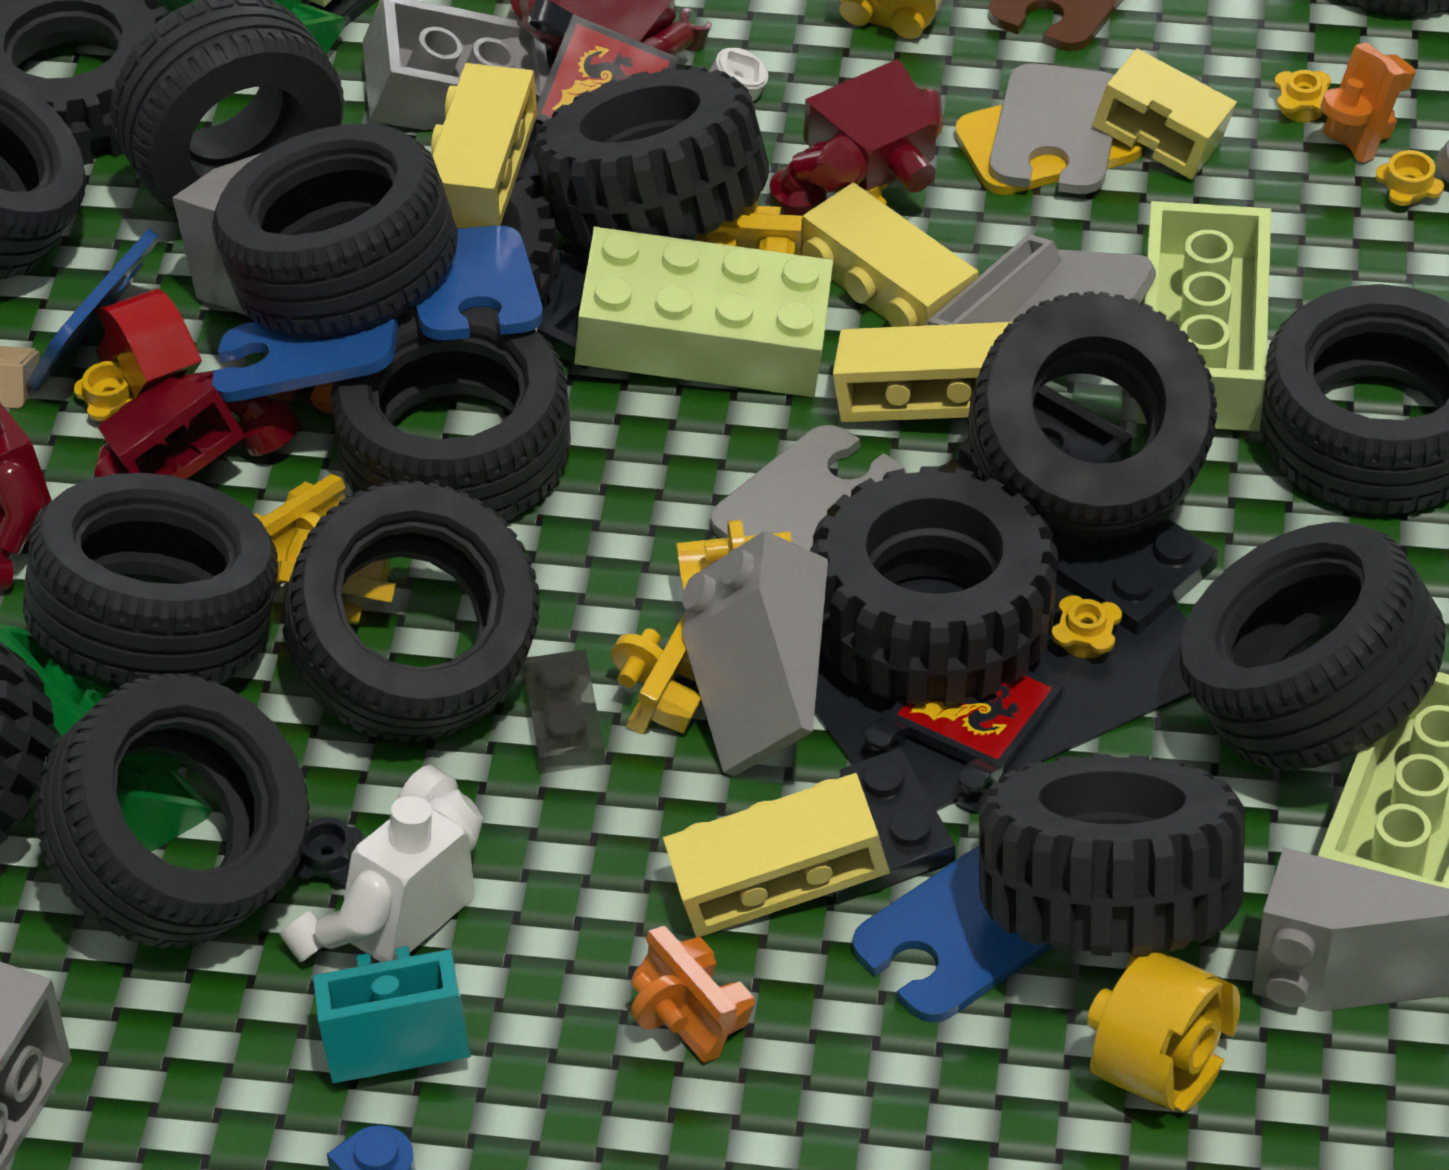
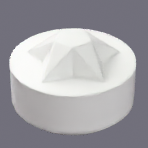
[709,48,768,101]

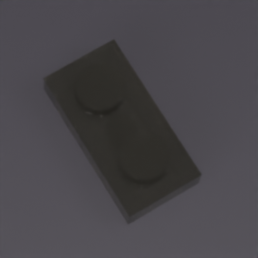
[522,649,605,774]

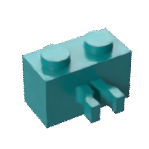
[313,946,471,1084]

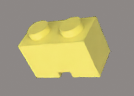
[1092,48,1237,180]

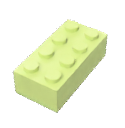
[1137,201,1271,431]
[574,227,833,397]
[1317,672,1449,889]

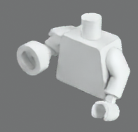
[279,765,484,962]

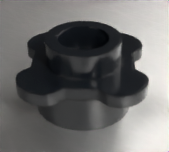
[293,817,364,884]

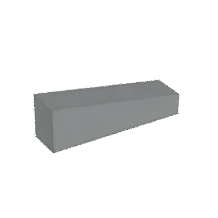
[927,234,1061,325]

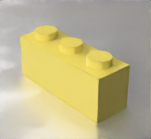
[431,63,537,229]
[802,182,979,327]
[833,322,1013,422]
[663,773,890,937]

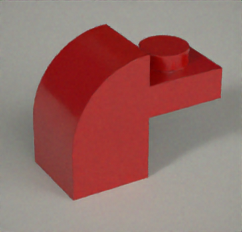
[96,288,202,398]

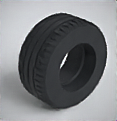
[110,0,344,212]
[967,291,1217,544]

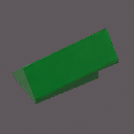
[0,624,213,852]

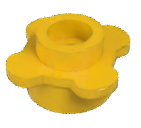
[1274,70,1331,122]
[1375,150,1444,206]
[74,361,135,421]
[1052,595,1122,659]

